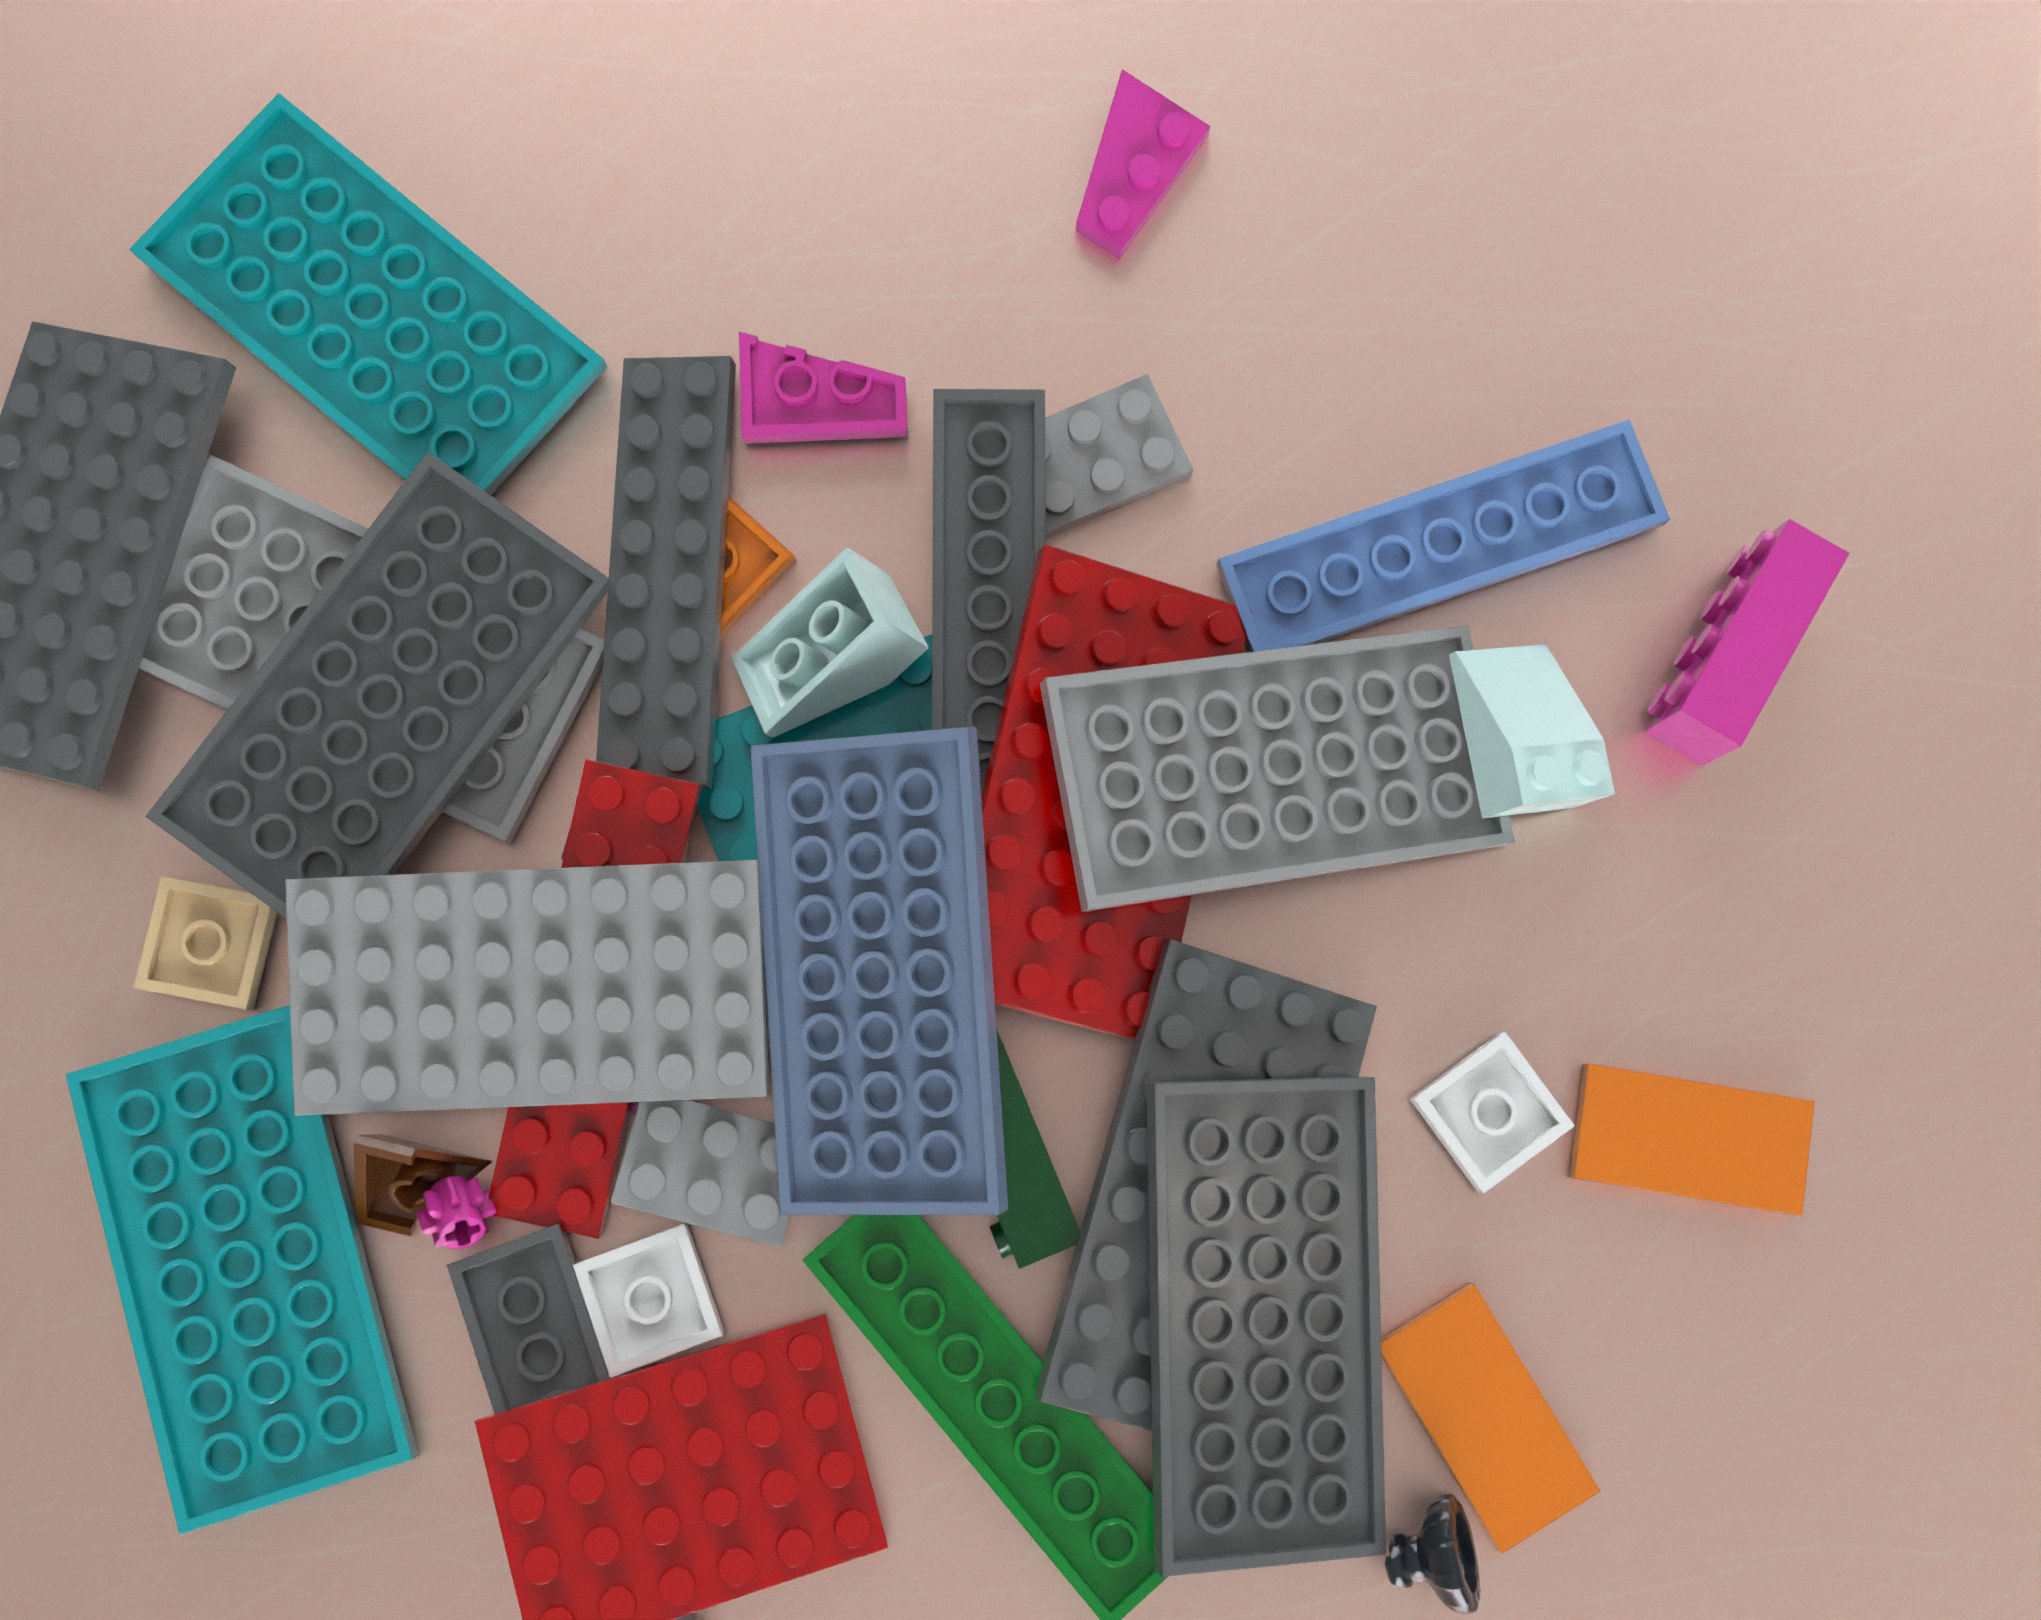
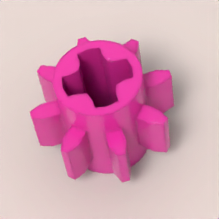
[417,1176,496,1249]

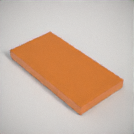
[1569,1063,1815,1216]
[1381,1283,1601,1554]

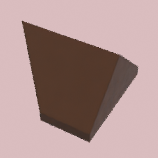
[354,1134,493,1236]

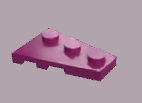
[1075,69,1211,260]
[739,331,908,444]

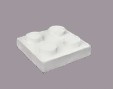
[1410,1032,1575,1194]
[573,1223,725,1378]

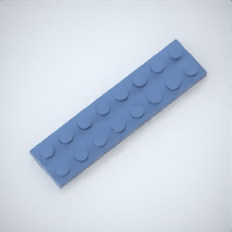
[1216,420,1670,652]

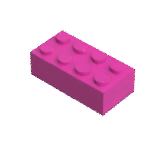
[1644,518,1850,766]

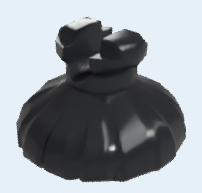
[1385,1494,1481,1614]

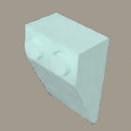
[731,547,929,738]
[1449,645,1615,818]

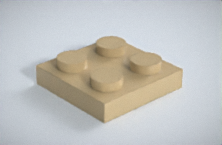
[133,875,277,1011]

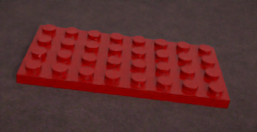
[981,545,1252,1041]

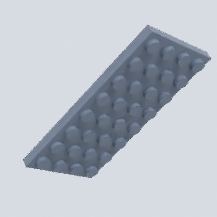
[751,727,1008,1215]

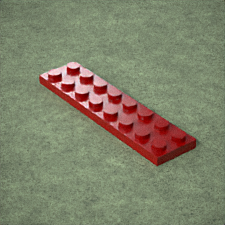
[488,759,702,1239]

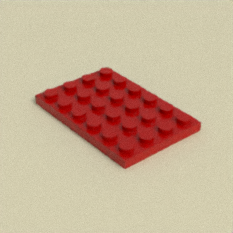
[474,1313,888,1620]

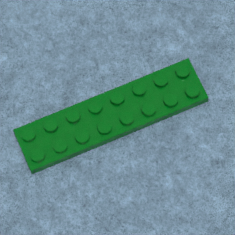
[802,1215,1169,1620]

